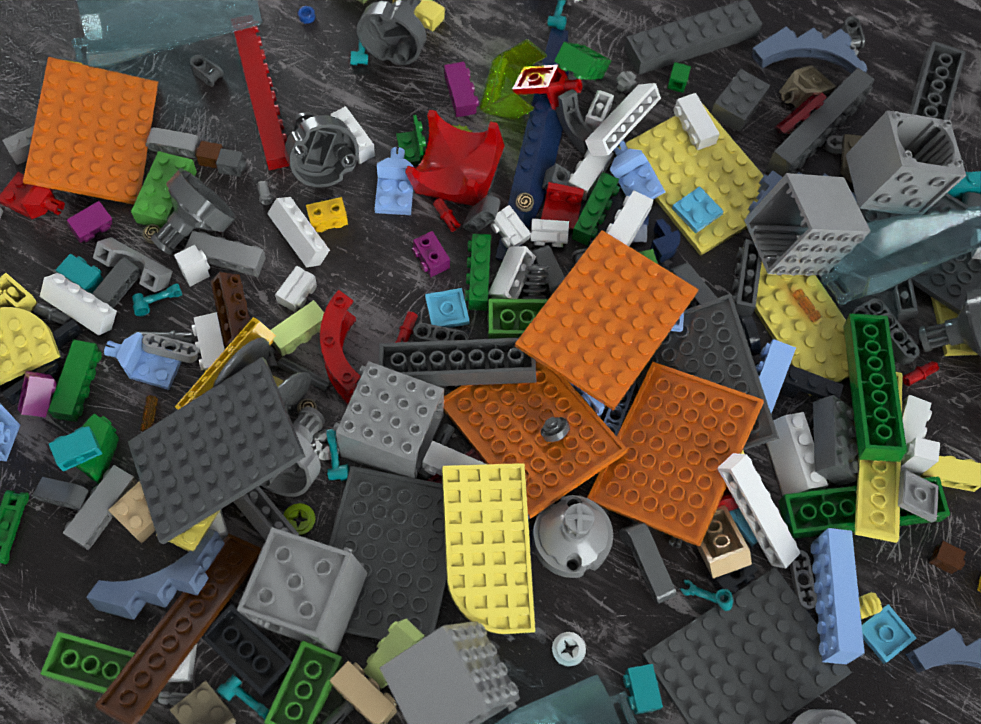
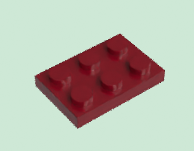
[774,92,827,134]

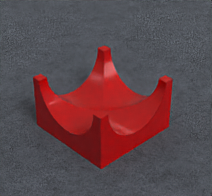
[405,110,505,206]

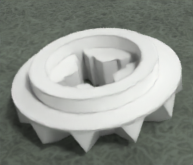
[310,429,340,460]
[552,632,586,667]

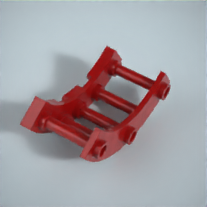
[320,290,361,405]

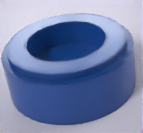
[298,6,315,24]

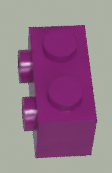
[67,201,112,243]
[412,231,450,277]
[18,371,56,417]

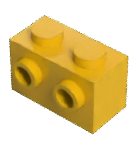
[306,197,348,232]

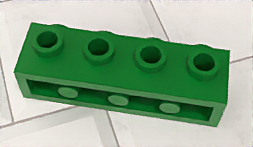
[572,172,620,246]
[465,234,491,311]

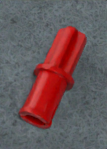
[433,198,461,232]
[395,311,418,343]
[902,361,939,386]

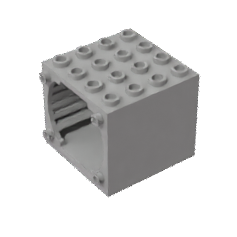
[846,110,966,217]
[744,173,871,276]
[333,361,444,479]
[237,527,368,654]
[380,621,520,724]

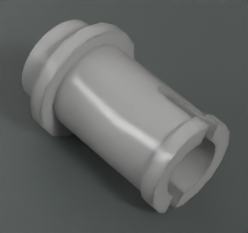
[256,181,273,205]

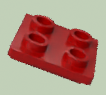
[541,182,584,230]

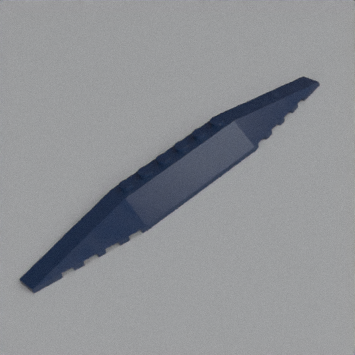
[496,28,569,261]

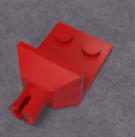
[513,65,582,110]
[0,172,65,219]

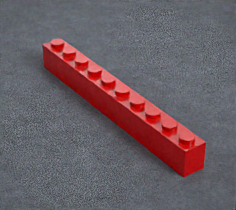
[231,16,289,170]

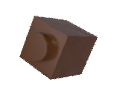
[195,141,223,169]
[929,541,966,574]

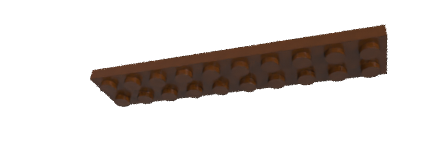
[95,533,262,724]

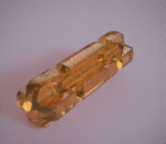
[793,289,822,322]
[140,395,158,432]

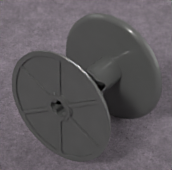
[213,338,311,416]

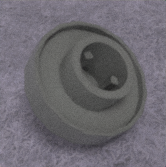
[541,417,570,442]

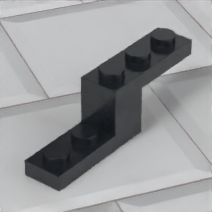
[2,319,82,406]
[755,363,844,399]

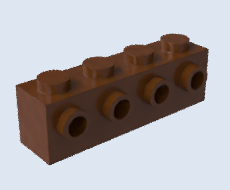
[210,272,250,348]

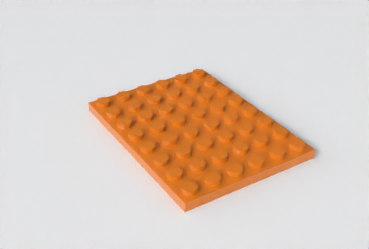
[23,57,158,205]
[515,230,699,411]
[444,360,628,519]
[587,362,764,547]

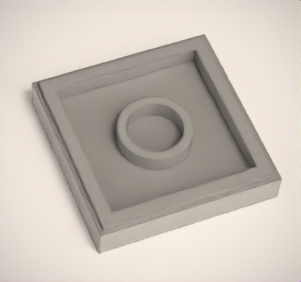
[898,470,938,523]

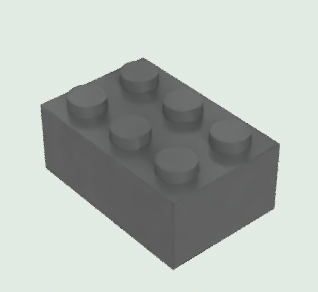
[711,69,771,132]

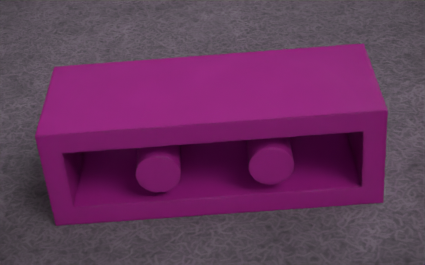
[444,62,479,118]

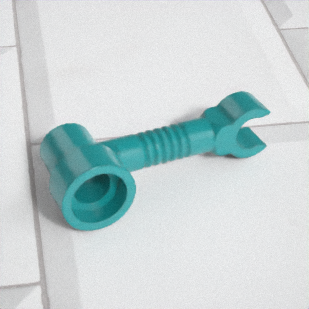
[548,0,567,30]
[350,40,368,65]
[132,284,182,316]
[326,429,349,481]
[680,580,733,611]
[216,674,270,720]

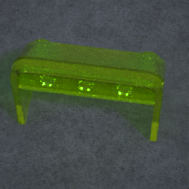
[480,39,547,119]

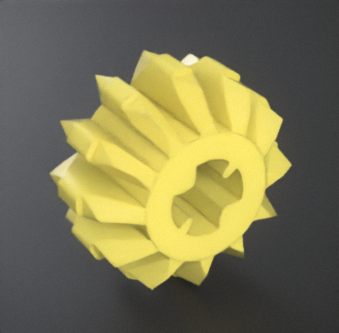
[859,592,883,619]

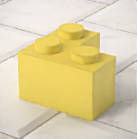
[0,273,38,312]

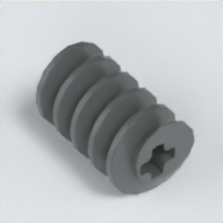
[522,264,550,299]

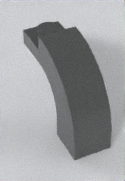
[556,89,594,155]

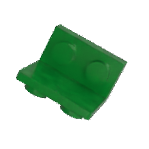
[396,115,426,165]

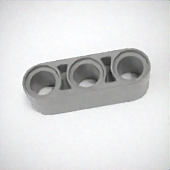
[146,128,201,158]

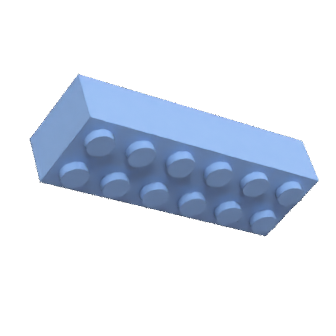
[811,528,864,664]

